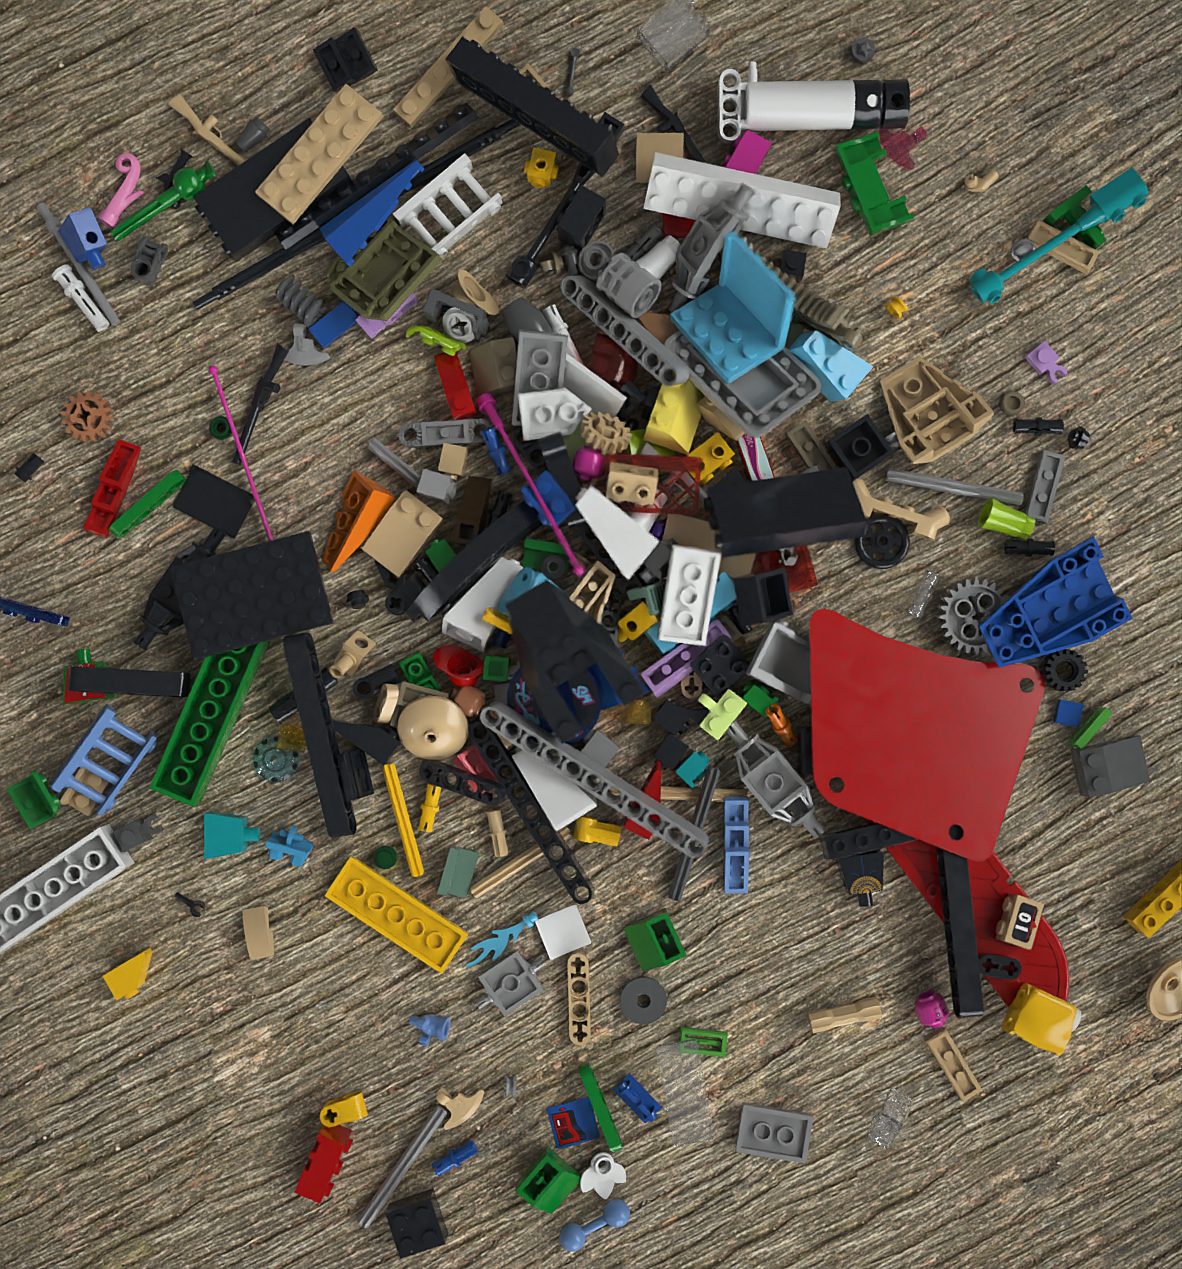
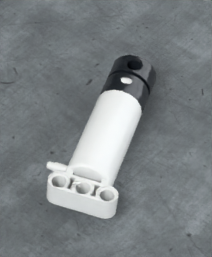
[717,61,910,144]

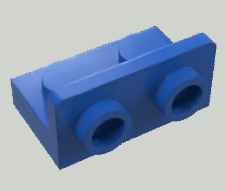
[521,471,578,526]

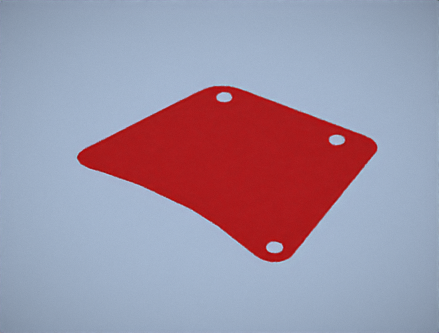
[810,608,1045,861]

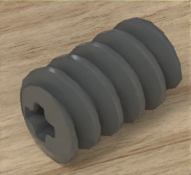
[275,274,327,327]

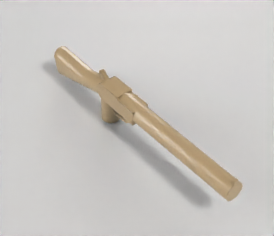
[168,95,246,166]

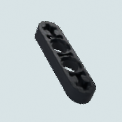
[419,760,506,806]

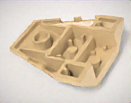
[880,357,994,464]

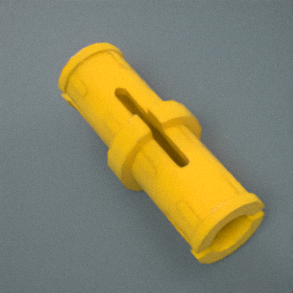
[417,783,442,832]

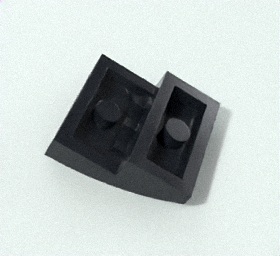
[313,27,378,92]

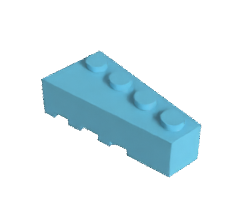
[643,571,736,655]

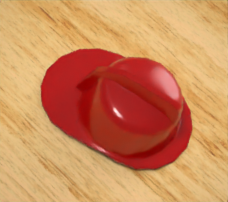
[433,645,484,687]

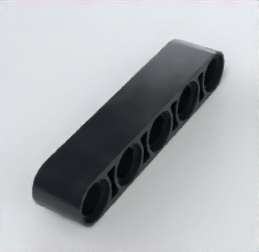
[67,666,190,697]

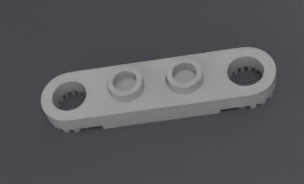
[398,419,491,448]

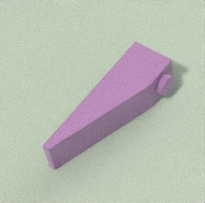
[640,619,731,698]

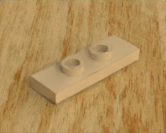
[1026,219,1100,274]

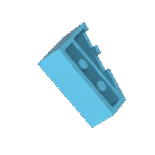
[788,330,874,402]

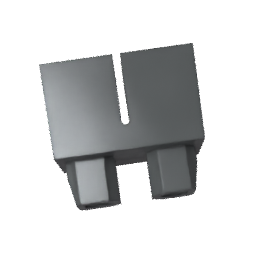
[639,538,681,585]

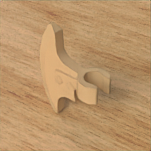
[435,1087,484,1130]

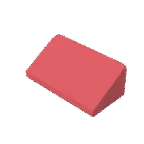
[452,744,499,793]

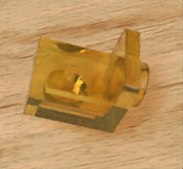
[276,724,307,753]

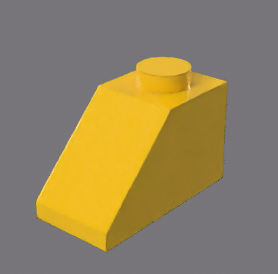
[102,948,153,1001]

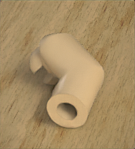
[964,169,999,192]

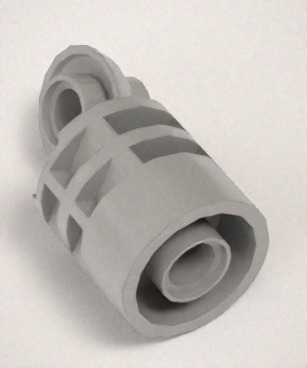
[578,241,662,318]

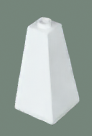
[576,486,659,579]
[442,557,523,653]
[512,747,597,831]

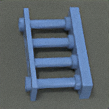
[51,703,157,816]

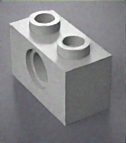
[416,469,457,505]

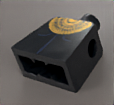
[836,849,884,907]

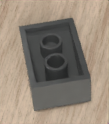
[1070,735,1150,798]

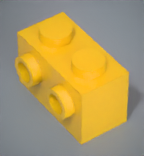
[680,432,735,485]

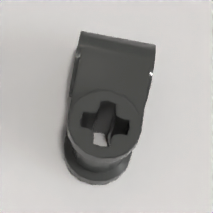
[130,236,168,286]

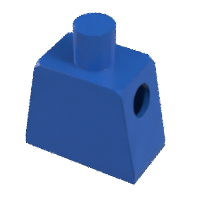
[58,207,106,270]

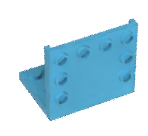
[670,231,795,384]

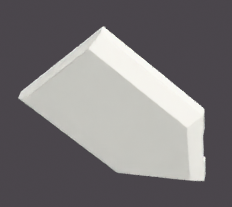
[518,388,592,441]

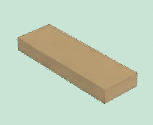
[924,1028,982,1102]

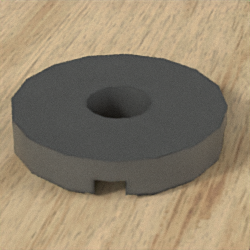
[620,976,667,1025]

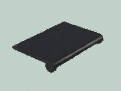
[173,464,255,539]

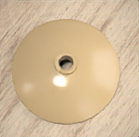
[397,696,469,760]
[1146,957,1182,1021]

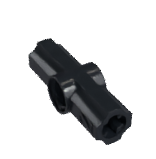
[269,666,339,724]

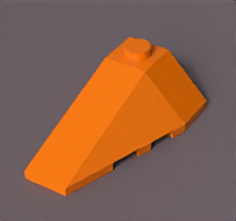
[321,470,396,572]

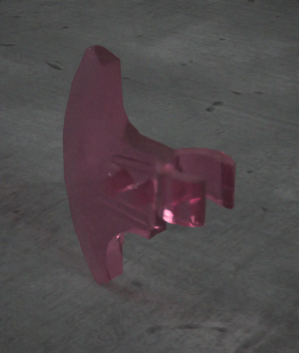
[879,127,928,170]

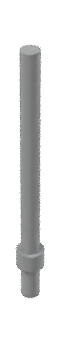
[37,203,120,326]

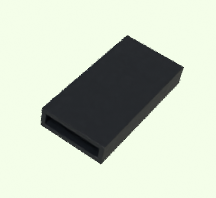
[193,118,352,261]
[704,467,867,558]

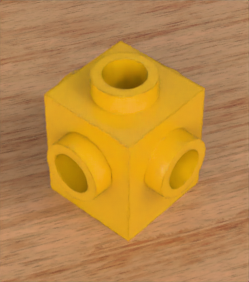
[524,147,559,188]

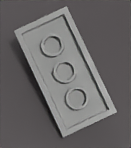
[512,329,568,426]

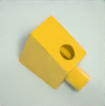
[617,600,661,642]

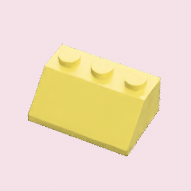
[643,370,705,455]

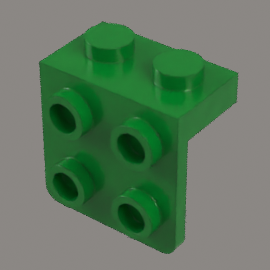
[6,770,60,831]

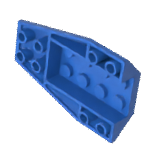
[978,536,1133,668]

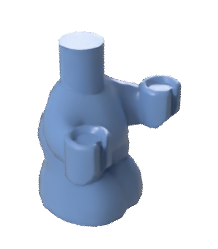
[409,1014,451,1046]

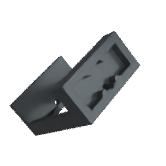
[423,289,490,342]

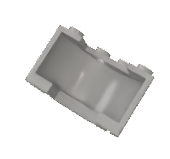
[746,619,811,706]

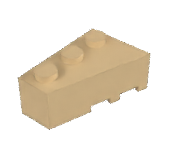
[566,560,616,623]

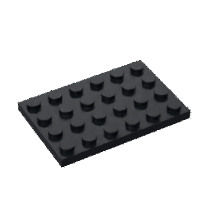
[170,531,334,660]

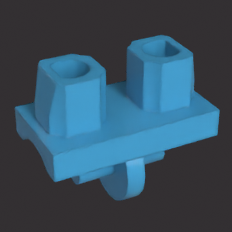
[265,825,314,867]

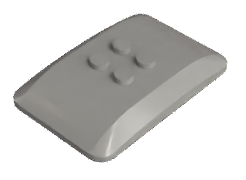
[664,330,822,438]

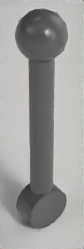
[565,48,580,96]

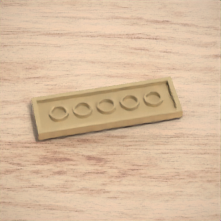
[255,84,383,224]

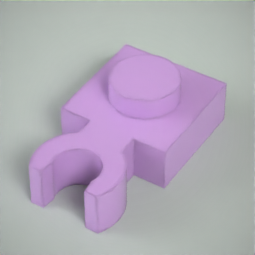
[1025,341,1067,385]

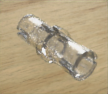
[907,570,940,619]

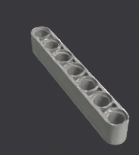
[561,275,689,386]

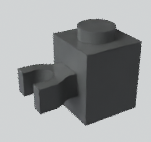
[113,814,164,853]

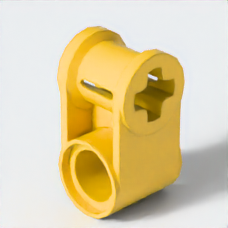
[320,1091,368,1127]

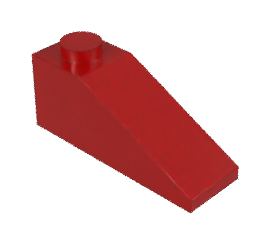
[434,351,477,420]
[624,761,661,840]

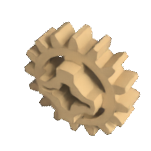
[579,412,632,454]

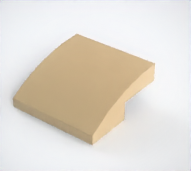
[636,133,684,183]

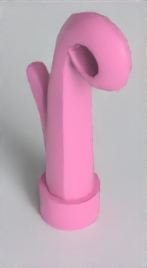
[97,153,143,228]

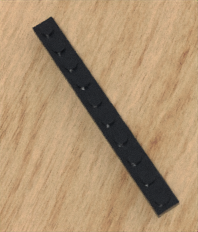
[275,103,478,250]

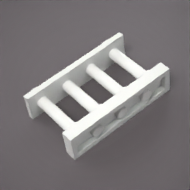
[393,153,502,258]

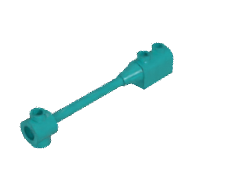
[970,167,1149,304]

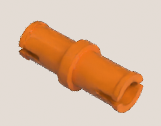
[766,704,798,747]

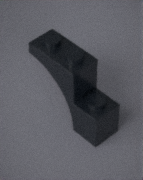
[652,693,742,736]

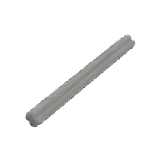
[885,468,1024,506]
[358,1105,447,1228]

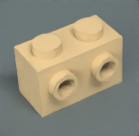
[606,462,658,506]

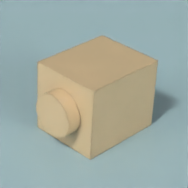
[438,443,468,481]

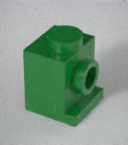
[740,681,779,717]

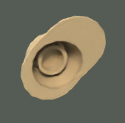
[449,269,499,315]

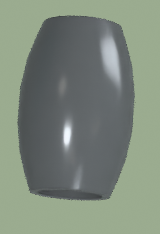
[502,297,553,345]

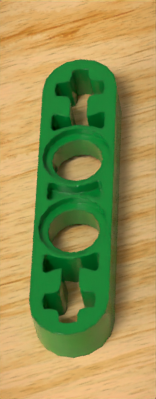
[109,470,186,539]
[578,1062,623,1153]

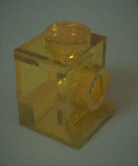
[626,700,651,724]

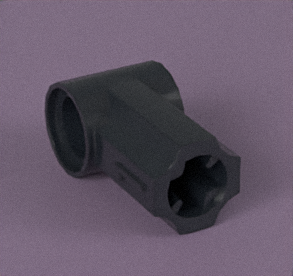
[353,664,401,699]

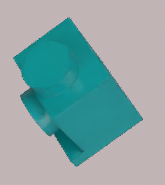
[674,750,711,788]

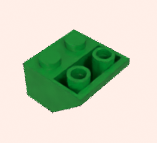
[623,908,687,971]
[515,1146,582,1214]

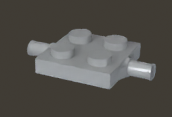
[475,949,547,1017]

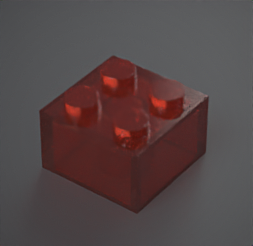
[756,545,818,593]

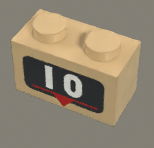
[995,894,1044,950]

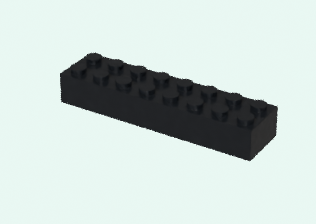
[445,36,620,177]

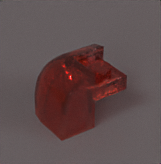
[589,333,638,389]

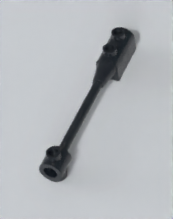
[506,112,625,289]

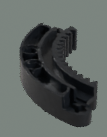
[405,500,543,622]

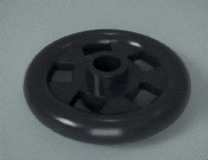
[854,513,910,569]

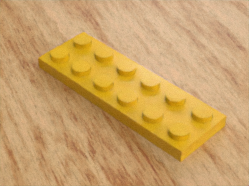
[325,856,469,974]

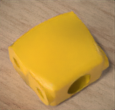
[1002,983,1077,1056]

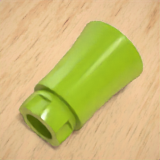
[978,497,1036,539]

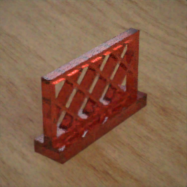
[604,453,702,515]

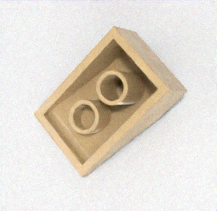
[362,490,443,578]

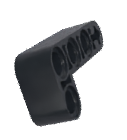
[538,431,588,530]

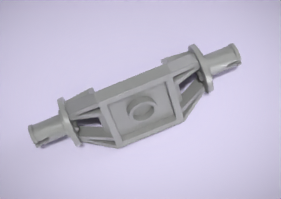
[667,183,754,313]
[725,720,826,839]

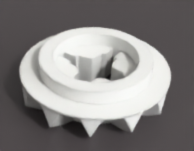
[442,307,478,343]

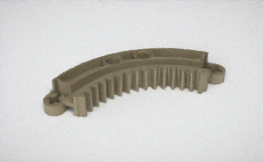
[715,234,863,351]

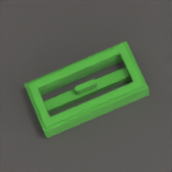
[1068,707,1112,748]
[678,1026,728,1057]

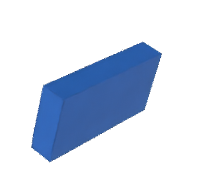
[309,301,358,349]

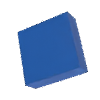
[1053,699,1083,727]

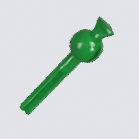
[109,160,216,241]

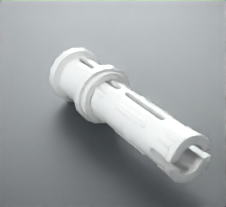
[52,264,110,332]

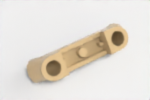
[853,479,950,541]

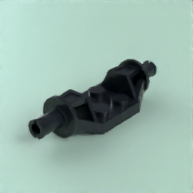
[133,526,227,650]

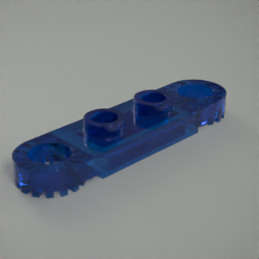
[0,597,70,627]

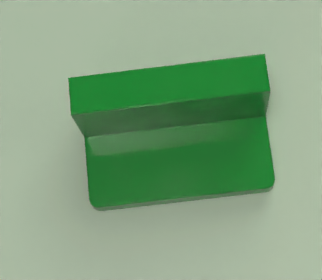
[522,538,572,575]

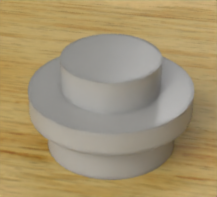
[1011,239,1035,261]

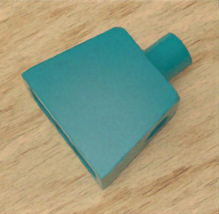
[204,811,261,859]

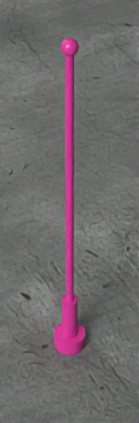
[208,365,273,541]
[476,393,584,575]

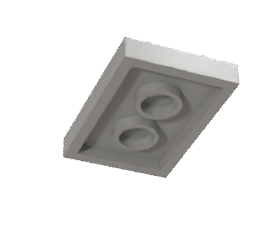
[735,1102,813,1164]

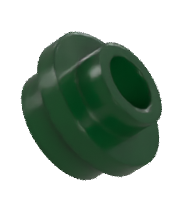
[209,416,232,440]

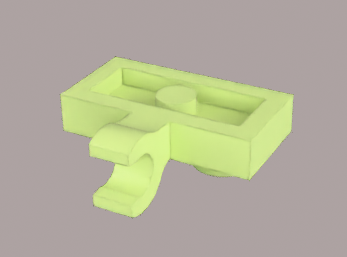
[697,688,747,740]

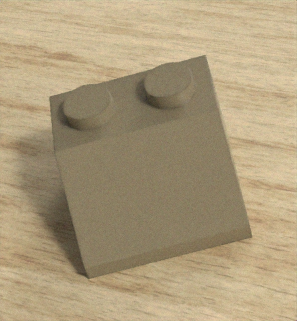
[469,337,517,397]

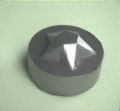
[851,38,875,64]

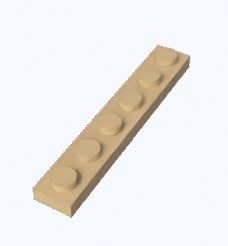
[393,6,504,128]

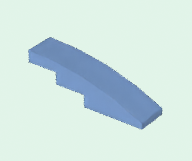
[724,796,749,893]

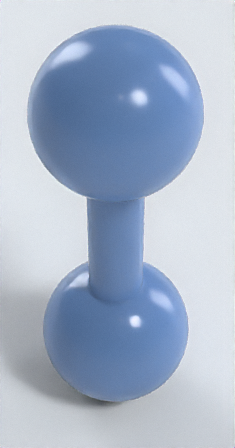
[559,1199,630,1252]

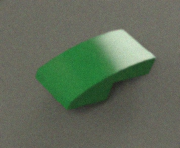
[398,650,442,692]

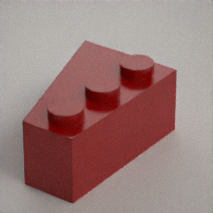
[294,1125,353,1204]

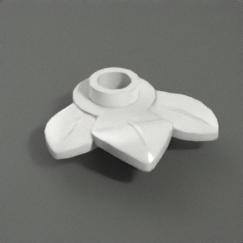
[580,1152,626,1199]

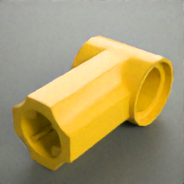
[572,815,622,847]

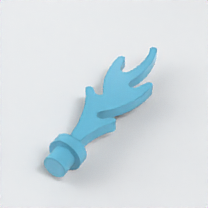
[466,911,539,967]

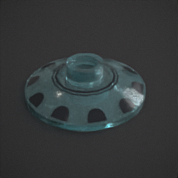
[253,736,300,783]

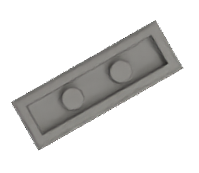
[1024,449,1066,524]

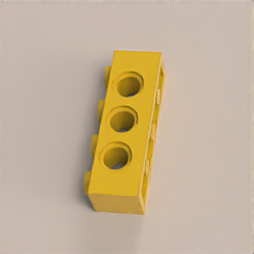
[1123,859,1182,938]

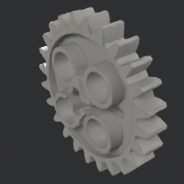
[936,578,1009,654]

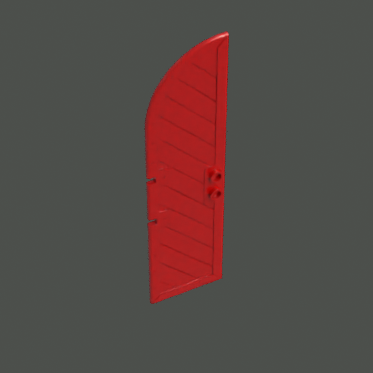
[861,816,1069,1008]

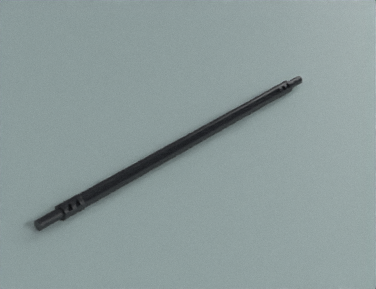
[193,119,520,310]

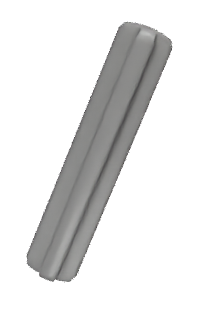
[367,438,421,489]

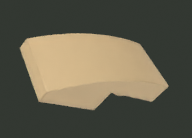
[242,906,274,960]

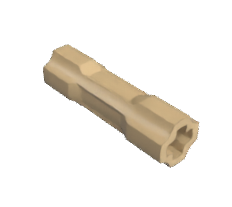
[807,996,882,1033]

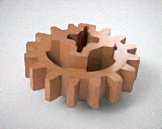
[60,391,115,443]

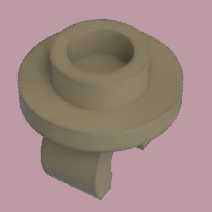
[540,252,564,276]

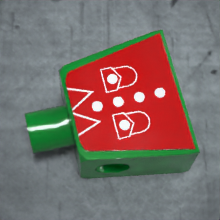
[63,649,115,704]

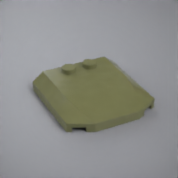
[325,217,442,321]

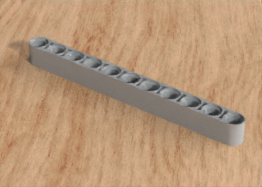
[480,701,709,858]

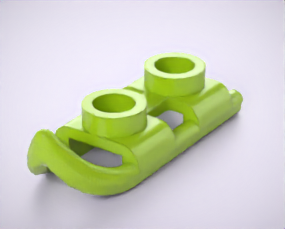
[406,325,467,356]

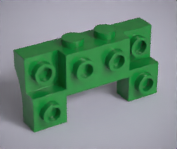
[834,131,914,236]

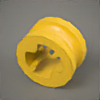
[884,295,908,319]

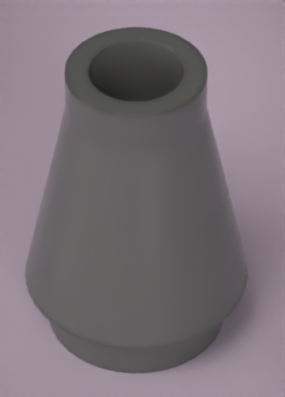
[236,117,270,152]

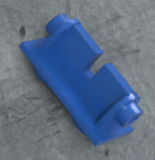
[613,1073,662,1124]

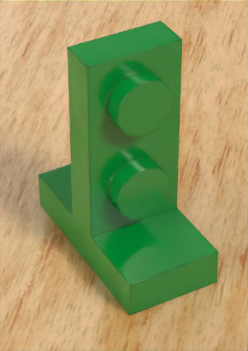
[1043,185,1107,249]

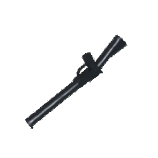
[640,84,707,163]
[231,343,289,465]

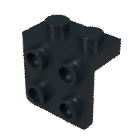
[690,634,750,698]

